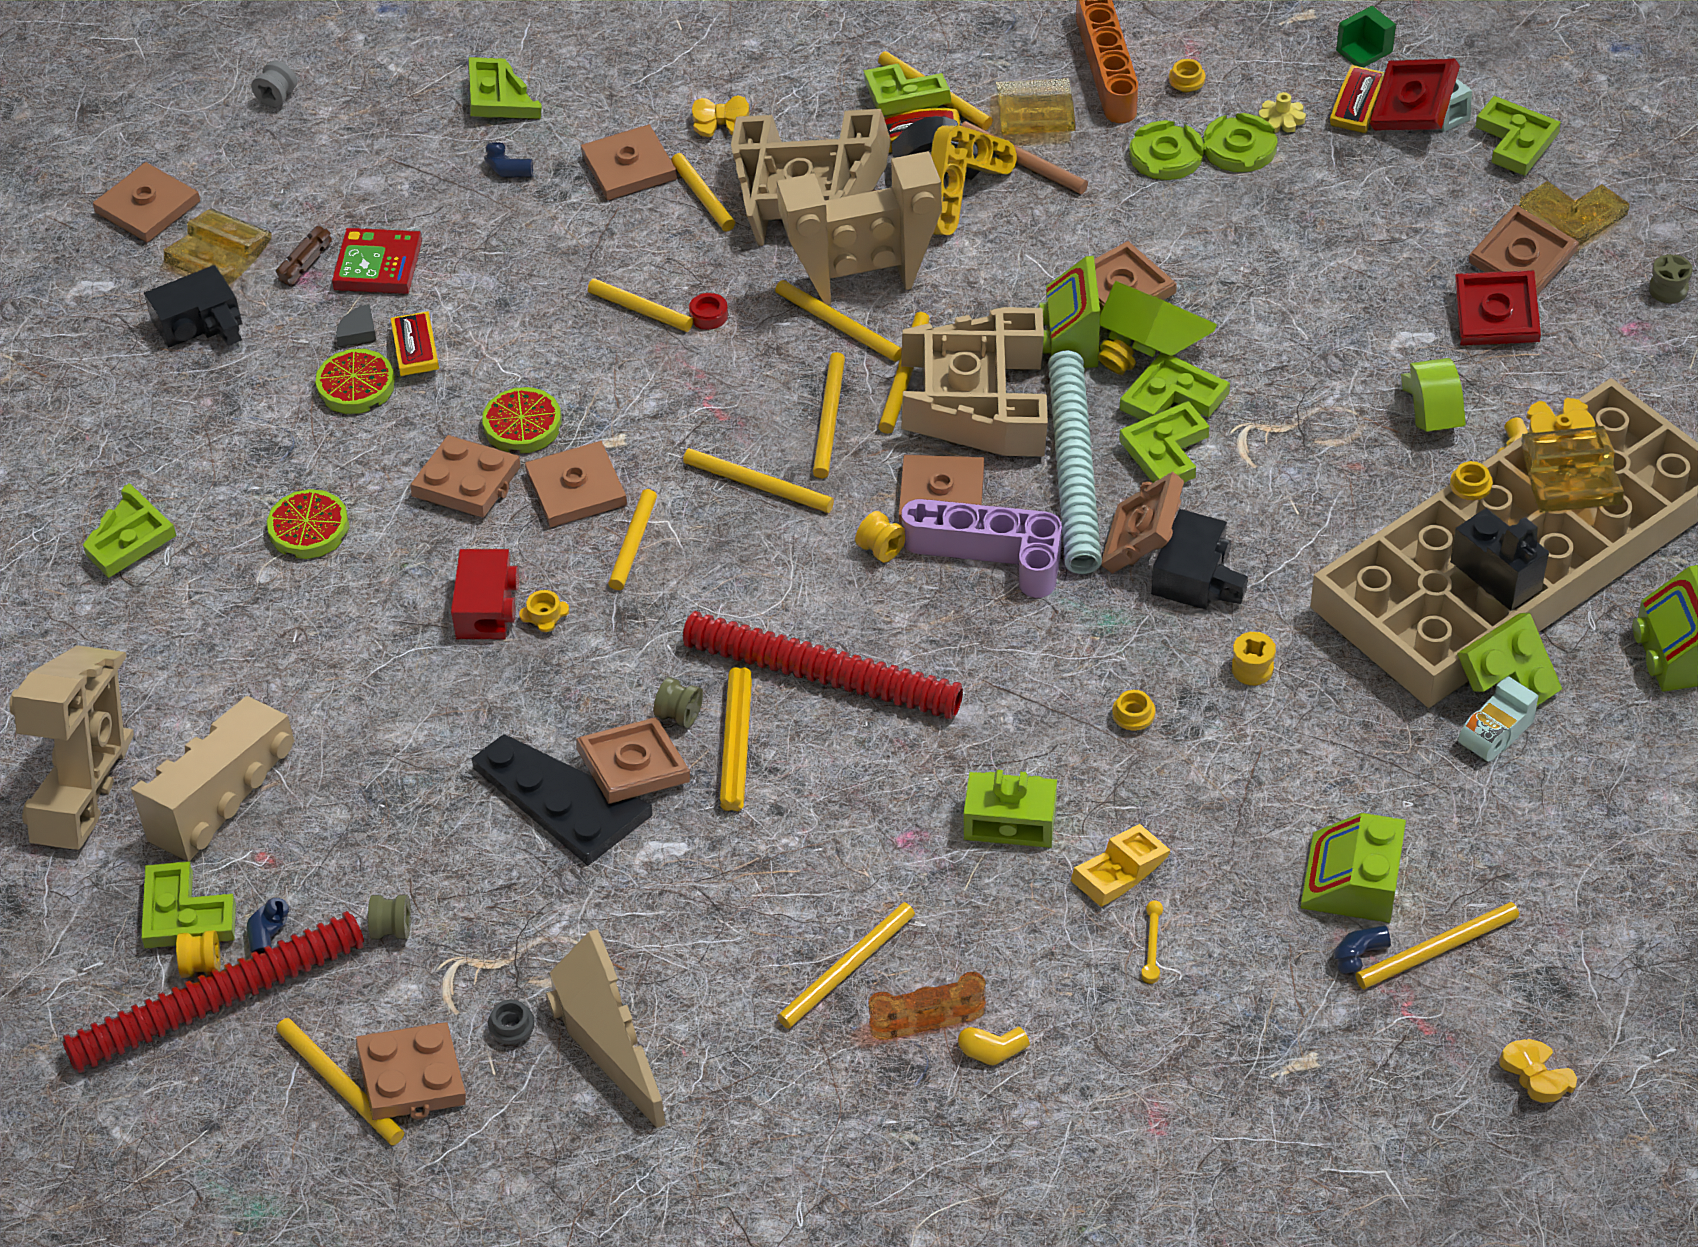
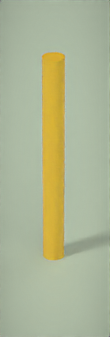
[878,51,993,130]
[775,280,902,362]
[878,312,930,434]
[813,352,845,479]
[683,448,834,513]
[777,902,915,1029]
[1355,902,1519,989]
[276,1018,405,1145]

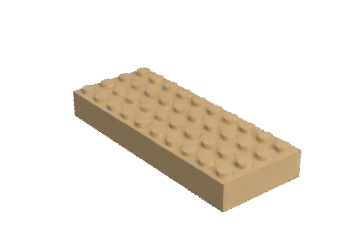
[1310,378,1698,708]

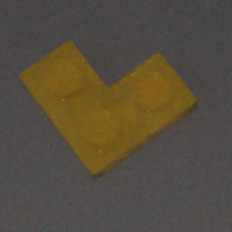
[1519,181,1630,246]

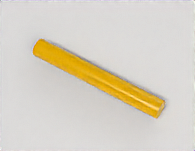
[671,153,735,232]
[588,278,693,332]
[608,489,657,590]

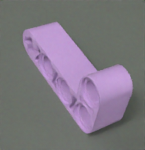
[902,499,1062,598]

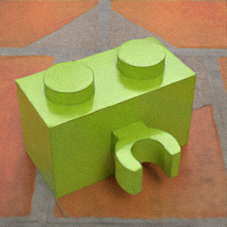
[963,769,1057,848]

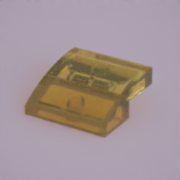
[996,78,1076,135]
[164,208,272,285]
[1521,426,1624,513]

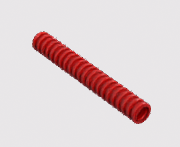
[682,611,963,720]
[62,911,364,1074]

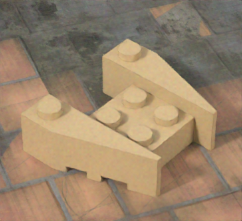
[731,109,891,246]
[777,151,942,306]
[901,307,1048,456]
[9,645,134,850]

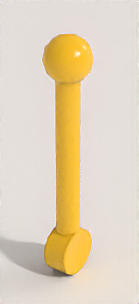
[1141,900,1164,984]

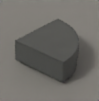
[336,304,377,347]

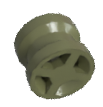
[1649,254,1693,304]
[653,677,703,728]
[368,894,411,940]

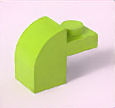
[1401,358,1466,432]

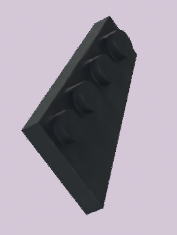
[471,734,653,866]

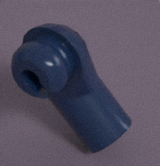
[484,142,533,177]
[246,897,289,957]
[1334,925,1391,974]

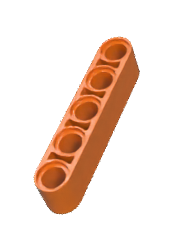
[1076,0,1138,123]

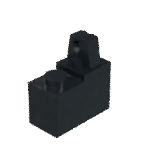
[144,265,242,348]
[1450,508,1549,612]
[1151,509,1248,610]

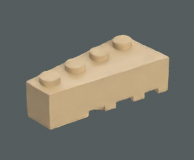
[131,696,295,862]

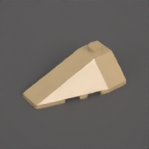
[546,929,665,1128]

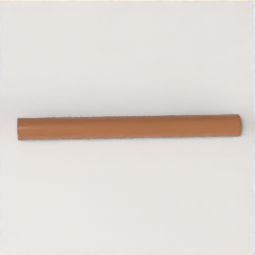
[961,121,1088,194]

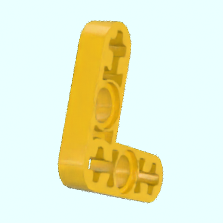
[931,126,1017,235]

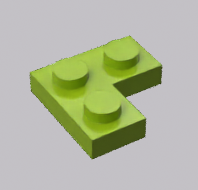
[863,63,951,116]
[1475,95,1561,176]
[1119,352,1230,420]
[1119,401,1210,483]
[1457,613,1562,706]
[141,861,236,948]

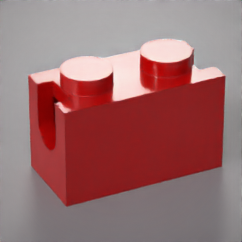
[451,549,519,639]

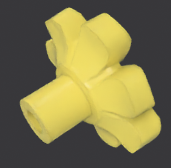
[1258,92,1306,133]

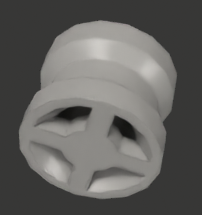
[251,60,297,107]

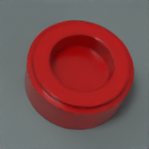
[689,293,728,330]

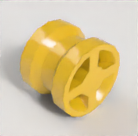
[855,511,905,563]
[1232,631,1276,686]
[176,930,221,978]

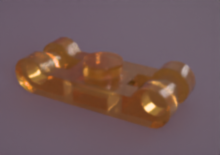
[868,971,986,1040]

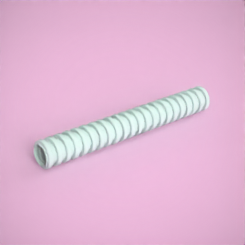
[1048,351,1102,574]

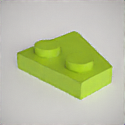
[468,57,542,119]
[83,483,177,578]

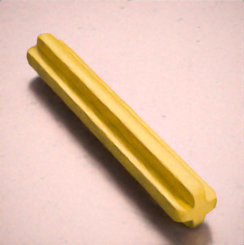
[720,667,752,812]

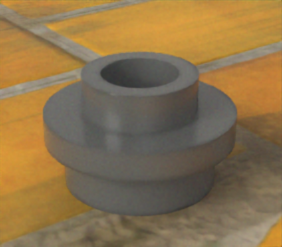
[488,999,534,1044]

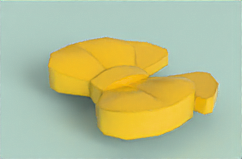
[692,95,749,137]
[1526,397,1596,449]
[1499,1039,1578,1103]

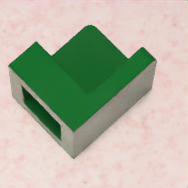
[1336,6,1396,68]

